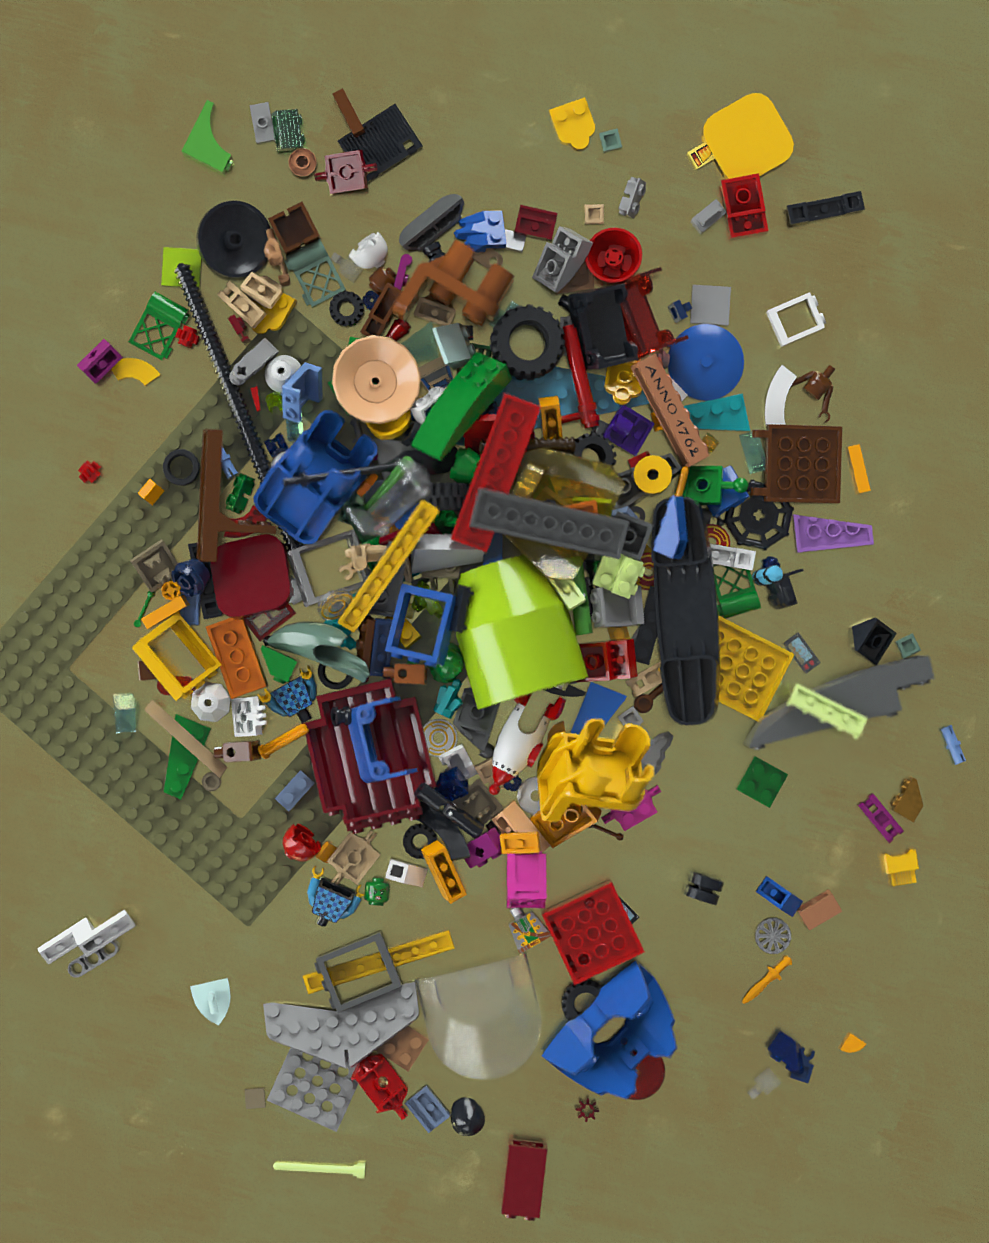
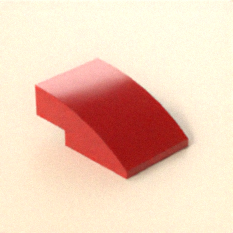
[721,173,769,240]
[576,638,638,682]

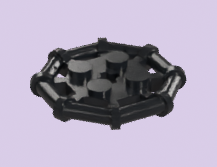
[723,479,794,551]

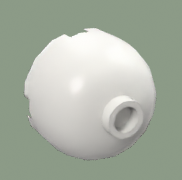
[349,232,388,269]

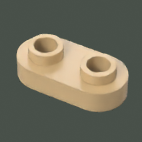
[472,248,503,270]

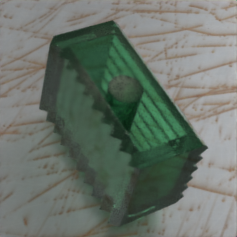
[271,109,305,152]

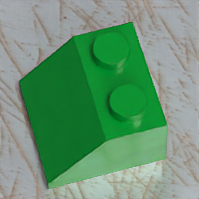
[261,645,299,684]

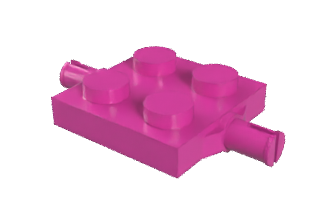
[601,785,661,831]

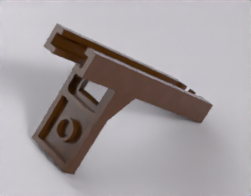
[196,429,276,562]

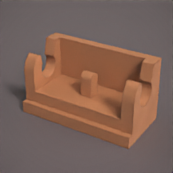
[797,889,842,931]

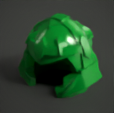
[428,642,463,684]

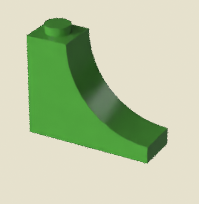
[181,100,234,174]

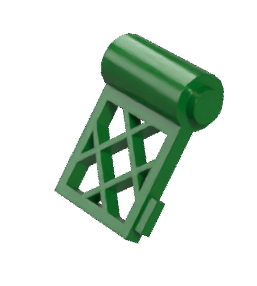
[128,291,191,360]
[713,564,761,619]

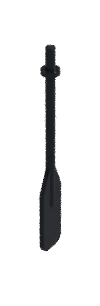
[282,446,458,488]

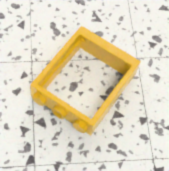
[132,612,221,701]

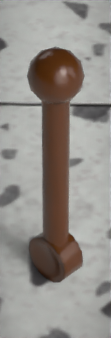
[588,824,624,841]

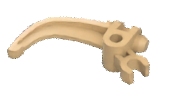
[338,543,412,583]

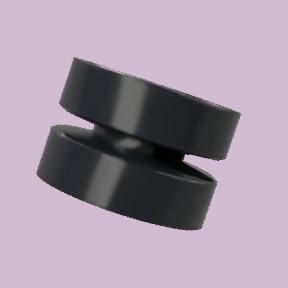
[684,871,724,905]

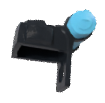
[752,566,804,609]

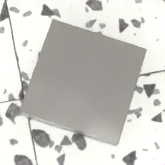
[690,285,731,326]

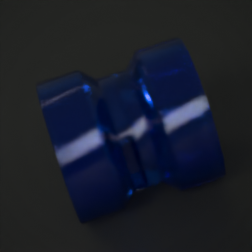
[264,433,289,458]

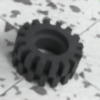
[329,291,364,327]
[403,824,438,859]

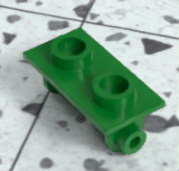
[226,473,255,514]

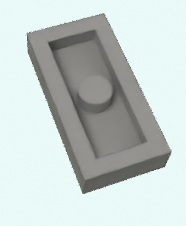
[249,102,276,144]

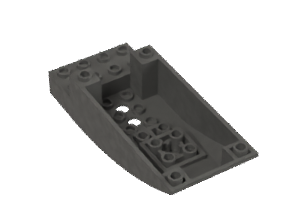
[743,655,934,750]

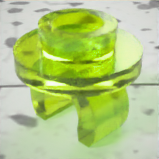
[266,392,283,412]

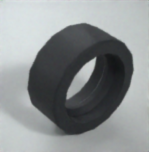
[163,449,200,486]
[318,663,353,689]

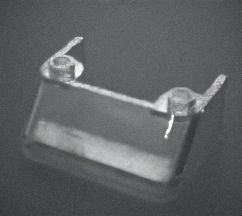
[346,459,431,536]

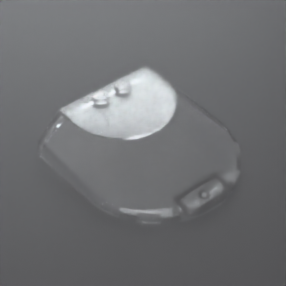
[415,952,542,1080]

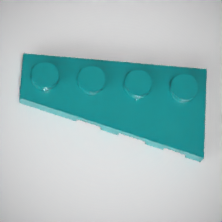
[684,394,750,431]

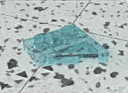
[401,322,438,363]

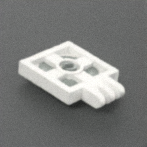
[231,696,267,737]

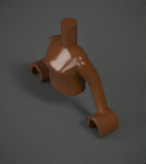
[789,365,835,423]

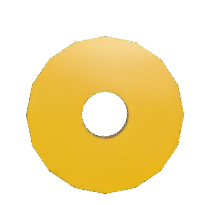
[634,455,672,494]

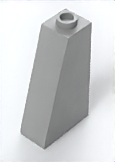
[410,534,487,573]

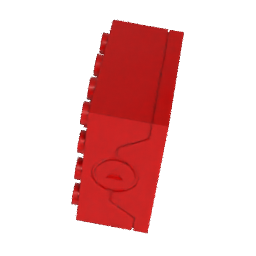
[541,879,645,985]

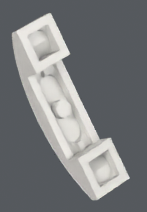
[710,544,756,570]

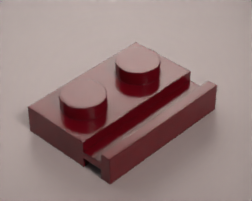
[514,205,558,241]
[228,314,251,345]

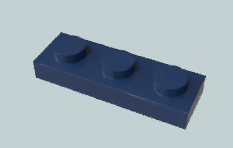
[369,618,393,677]

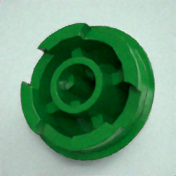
[450,447,481,484]

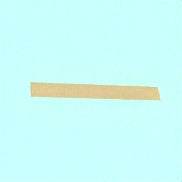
[144,700,227,778]

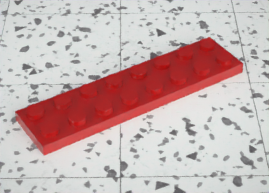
[450,393,541,553]

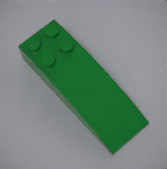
[411,351,512,461]

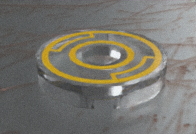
[317,588,354,620]

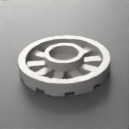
[755,918,791,954]

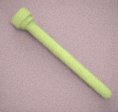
[273,1162,366,1179]

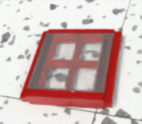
[244,603,296,641]

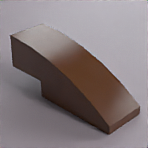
[360,282,402,337]

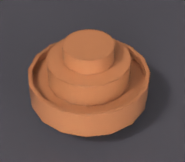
[288,148,317,177]

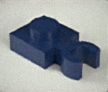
[790,1047,815,1084]

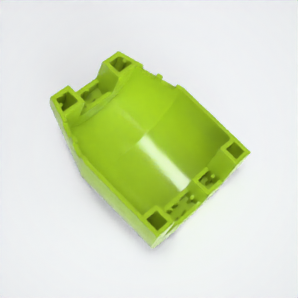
[456,555,588,710]

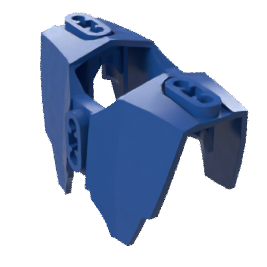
[542,961,677,1100]

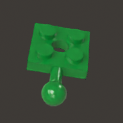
[682,466,748,505]

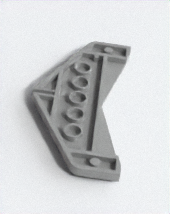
[263,982,419,1069]

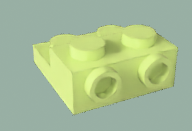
[592,554,645,599]

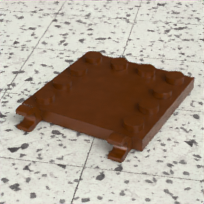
[750,424,842,503]

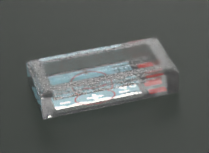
[782,632,821,674]

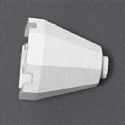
[191,682,231,722]

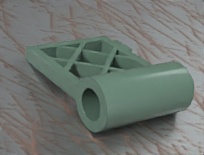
[284,238,346,307]

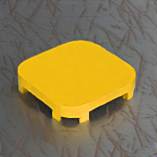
[702,93,794,179]

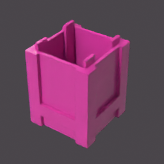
[507,851,547,908]

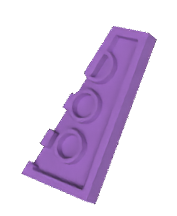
[793,514,874,553]

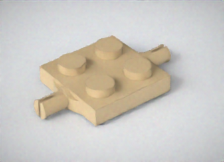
[327,830,381,885]

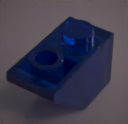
[434,766,469,806]
[767,1031,804,1074]

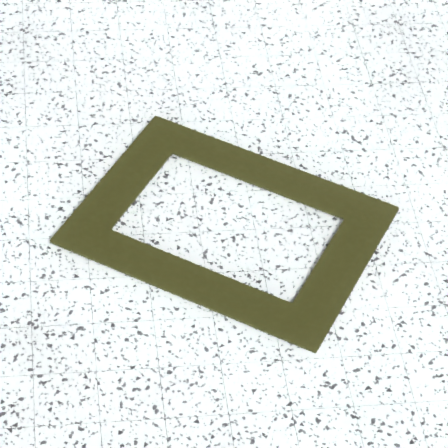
[0,307,572,926]

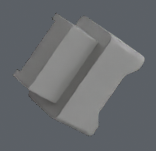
[691,200,726,234]

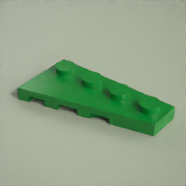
[163,714,211,800]

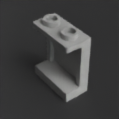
[590,586,644,628]

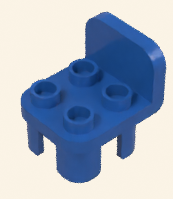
[254,410,378,544]

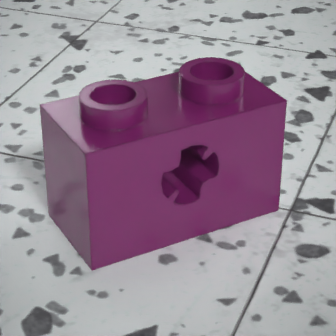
[77,339,123,384]
[464,827,502,869]

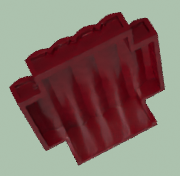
[303,679,437,834]

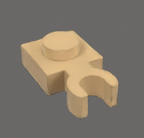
[474,758,504,789]

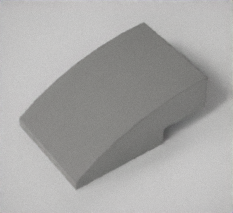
[532,226,593,293]

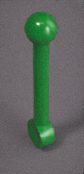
[134,591,155,627]

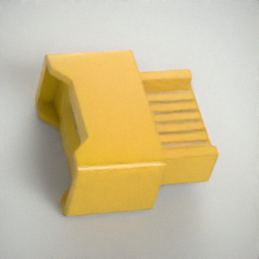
[882,849,919,886]

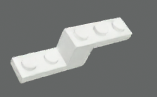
[37,910,136,964]

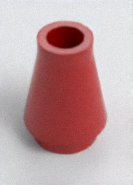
[385,318,411,341]

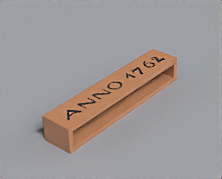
[631,353,710,467]

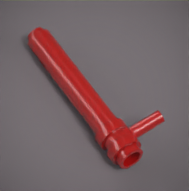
[561,324,600,429]

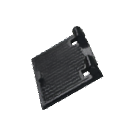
[338,104,423,182]

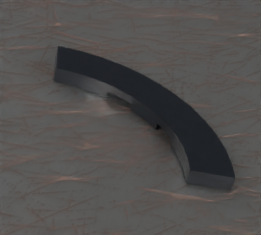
[407,801,470,861]

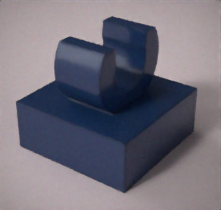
[667,299,693,323]

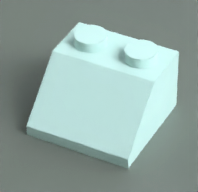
[432,323,476,369]

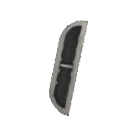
[399,194,465,251]

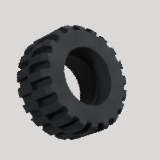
[490,304,565,381]

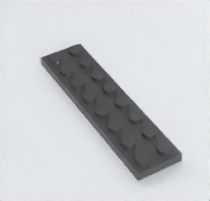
[469,488,629,559]

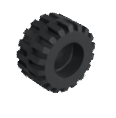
[567,433,617,483]
[420,483,469,512]
[562,979,603,1021]

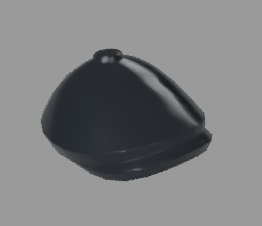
[451,1098,485,1136]

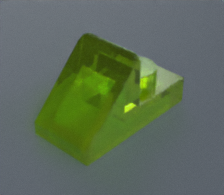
[412,579,444,619]

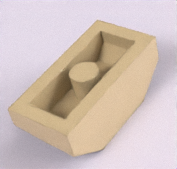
[240,272,283,309]
[414,295,456,326]

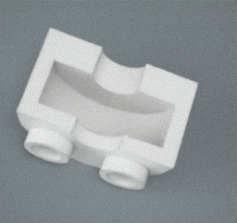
[438,744,478,784]

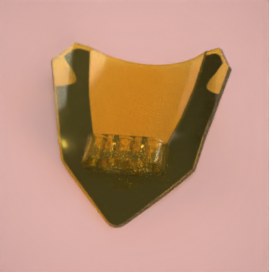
[504,447,625,580]

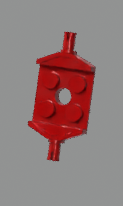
[351,1054,408,1120]

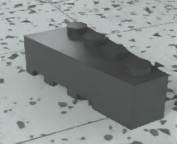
[598,453,682,510]

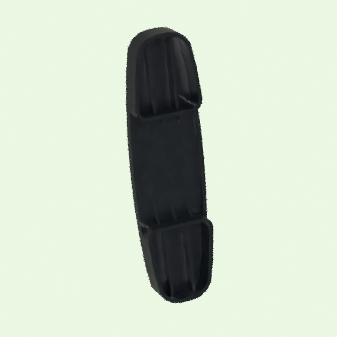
[651,497,720,725]

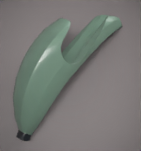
[263,622,370,684]

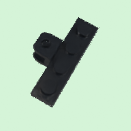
[634,586,658,665]

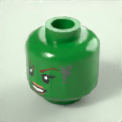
[364,878,390,906]

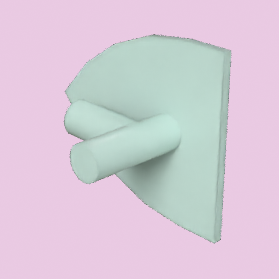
[190,978,231,1026]

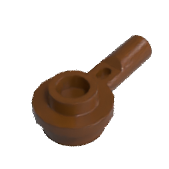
[634,683,664,713]

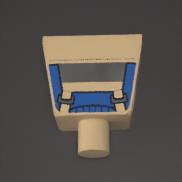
[419,356,454,393]

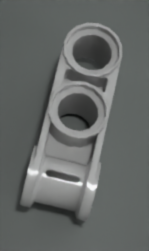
[229,338,279,386]

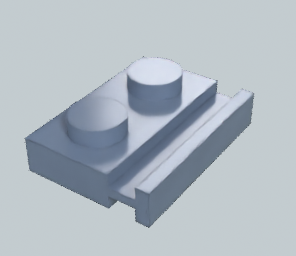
[405,1085,451,1133]

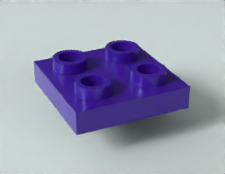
[603,405,655,456]

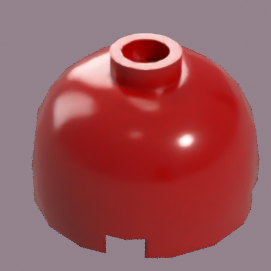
[282,824,321,862]

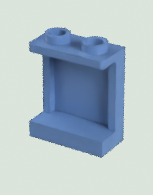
[282,362,323,423]

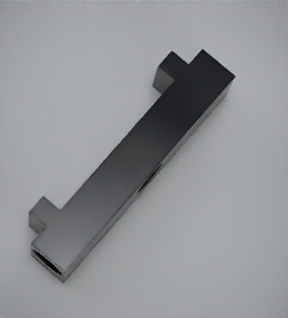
[450,585,474,633]

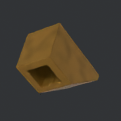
[891,777,923,822]

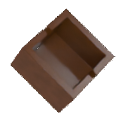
[268,202,321,255]

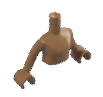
[264,228,291,286]

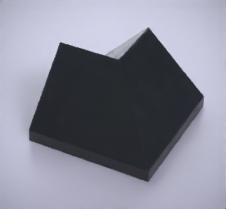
[851,618,897,666]

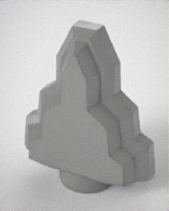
[641,731,674,775]

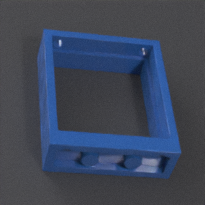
[385,584,456,667]

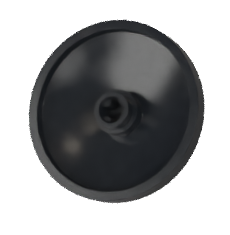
[196,201,271,278]

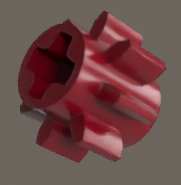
[575,1097,599,1122]

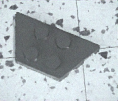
[453,688,501,753]

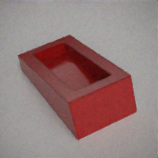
[250,386,261,412]

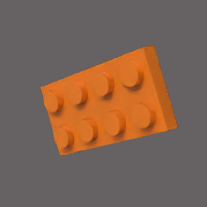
[206,617,268,699]

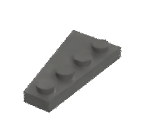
[368,541,406,617]

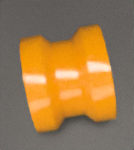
[161,581,181,600]

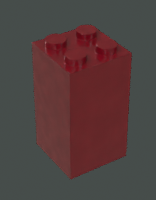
[501,1139,548,1221]

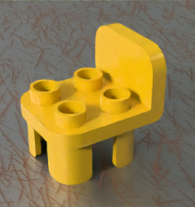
[537,719,654,822]

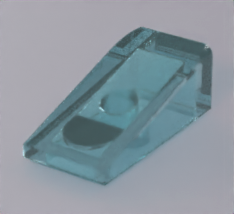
[739,432,765,474]

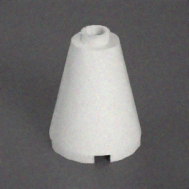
[265,355,301,393]

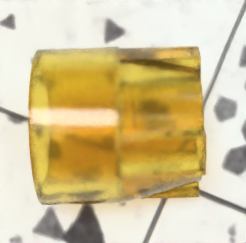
[702,432,719,452]

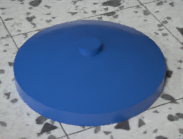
[668,324,744,401]

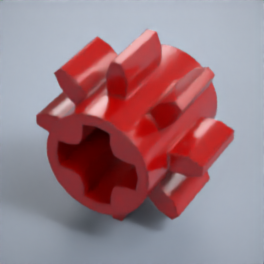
[175,325,200,348]
[78,460,102,484]

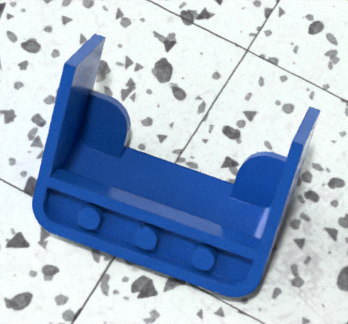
[348,697,418,783]

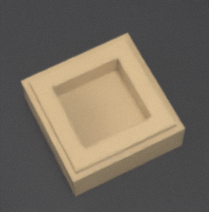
[584,204,604,225]

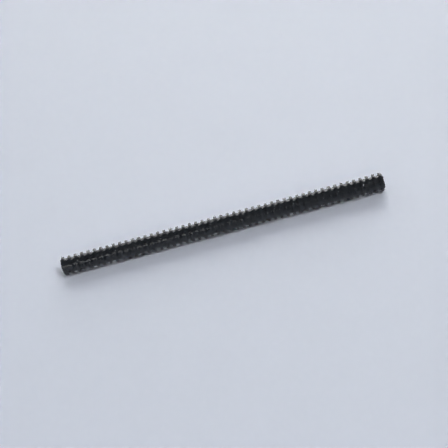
[174,264,303,552]

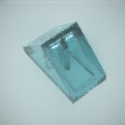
[113,693,135,733]

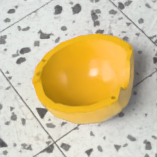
[365,409,411,440]

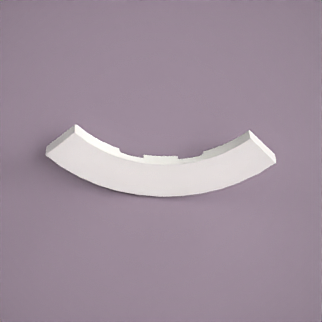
[765,365,797,425]

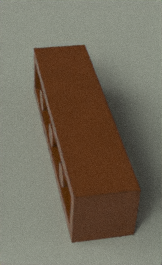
[332,88,365,138]

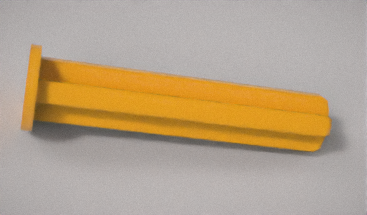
[258,724,308,759]

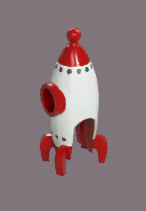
[489,693,566,795]

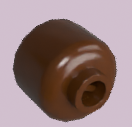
[368,267,397,295]

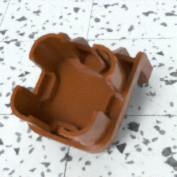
[392,240,515,327]

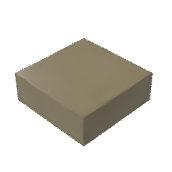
[245,1087,266,1109]

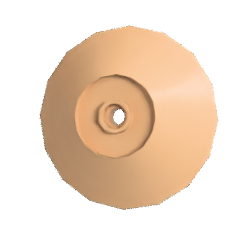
[332,335,421,424]

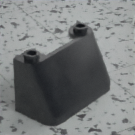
[568,284,639,369]

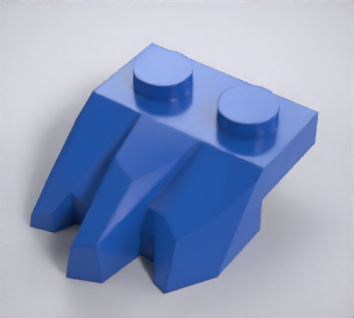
[454,211,507,252]

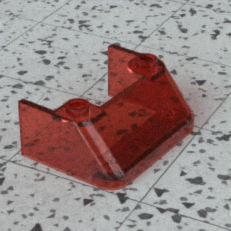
[619,267,689,359]

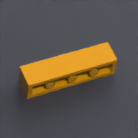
[847,444,871,494]
[141,595,190,629]

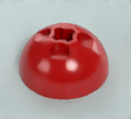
[585,228,642,284]

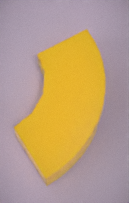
[111,358,161,386]

